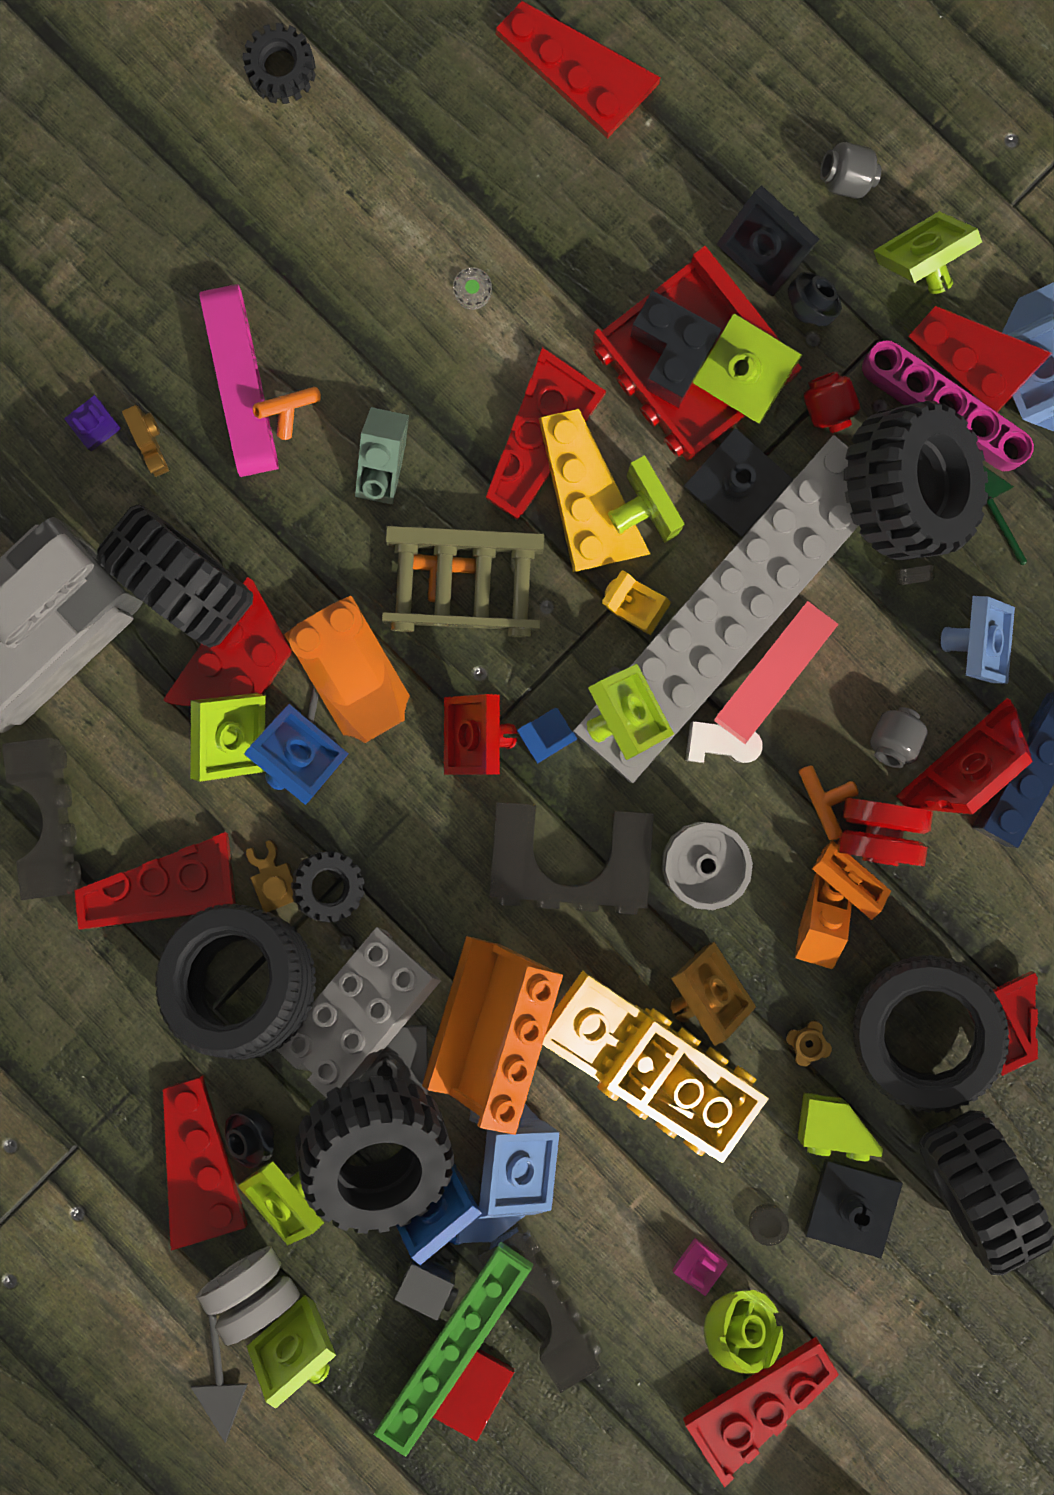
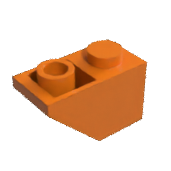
[795,873,852,969]

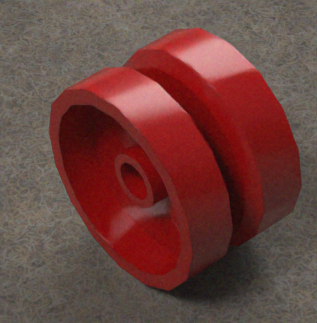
[837,798,933,866]

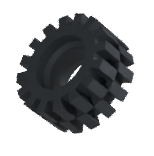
[242,23,316,104]

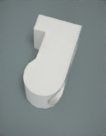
[685,721,762,763]

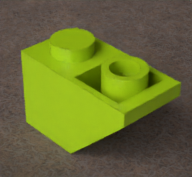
[797,1093,883,1161]

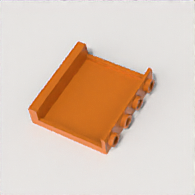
[422,936,563,1135]

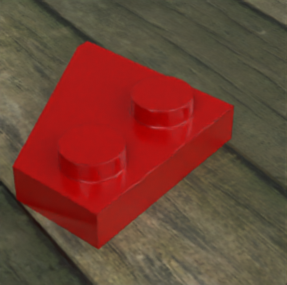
[966,971,1038,1076]

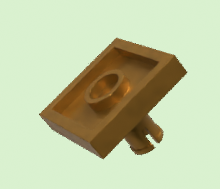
[671,942,756,1046]

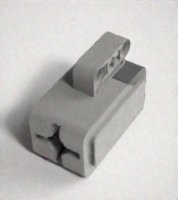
[0,517,143,733]

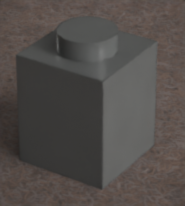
[394,1259,459,1320]

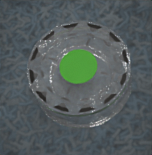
[453,268,492,310]

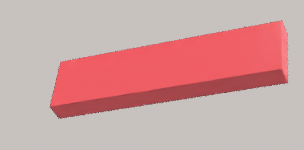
[714,601,839,744]

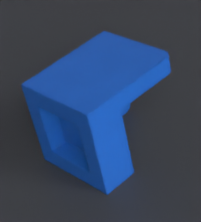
[517,708,577,764]

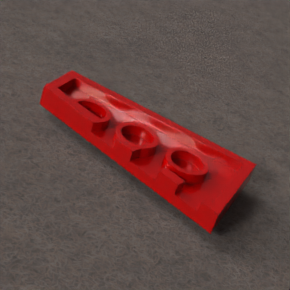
[496,1,661,139]

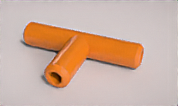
[253,387,321,440]
[413,554,476,602]
[799,765,859,841]

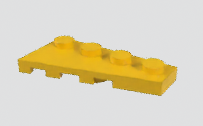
[539,409,650,572]

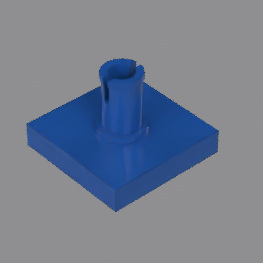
[244,704,349,805]
[396,1164,482,1265]

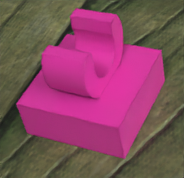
[672,1238,728,1296]

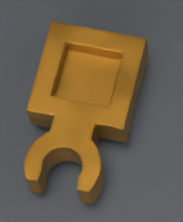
[122,405,170,477]
[246,840,294,912]

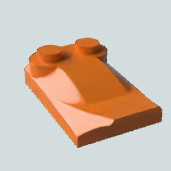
[284,596,411,743]

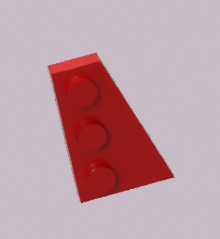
[909,306,1052,413]

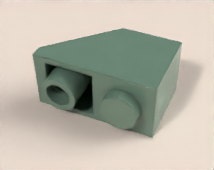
[355,407,409,505]

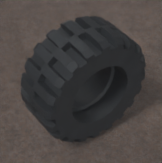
[843,401,988,560]
[96,504,253,648]
[295,1076,454,1234]
[919,1110,1054,1276]

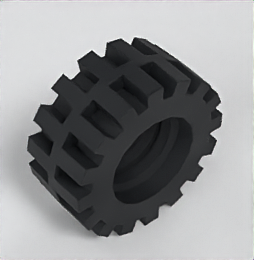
[291,852,365,922]

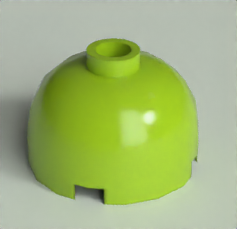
[704,1290,783,1373]

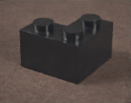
[630,290,721,408]

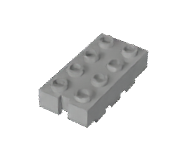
[276,927,441,1098]

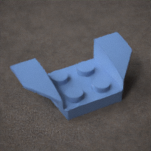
[1002,282,1054,431]
[457,1104,560,1243]

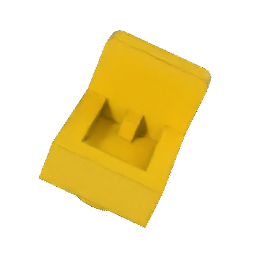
[602,570,671,635]

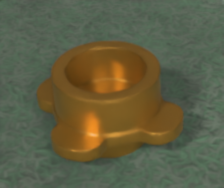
[786,1021,832,1067]

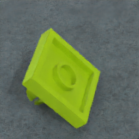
[873,211,982,294]
[693,314,802,424]
[608,455,685,543]
[587,664,674,760]
[190,693,266,782]
[238,1161,324,1246]
[246,1295,336,1409]

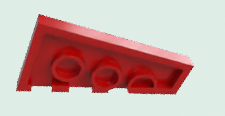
[486,347,606,521]
[74,832,236,929]
[163,1075,248,1251]
[683,1337,839,1488]

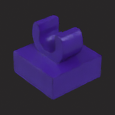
[64,395,122,452]

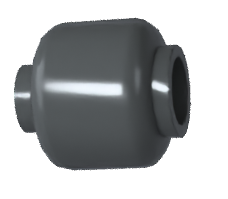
[820,142,882,199]
[870,707,928,768]

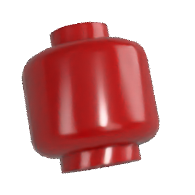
[803,371,860,433]

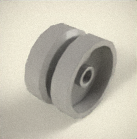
[661,822,753,910]
[196,1246,300,1346]

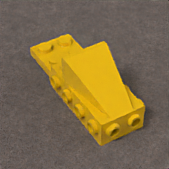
[543,971,769,1163]

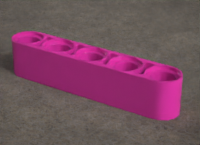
[200,284,279,477]
[862,341,1034,471]

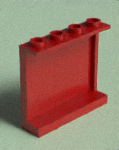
[592,246,802,462]

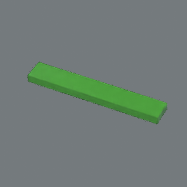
[373,1242,534,1457]

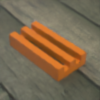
[812,840,891,920]

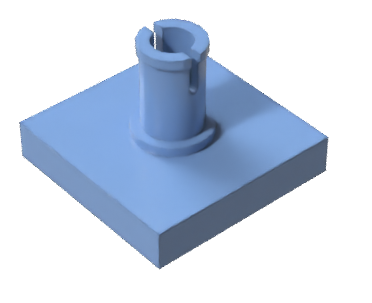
[941,596,1015,684]

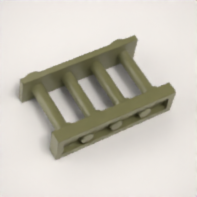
[382,526,544,638]

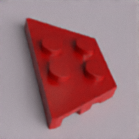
[163,577,293,707]
[896,698,1033,814]

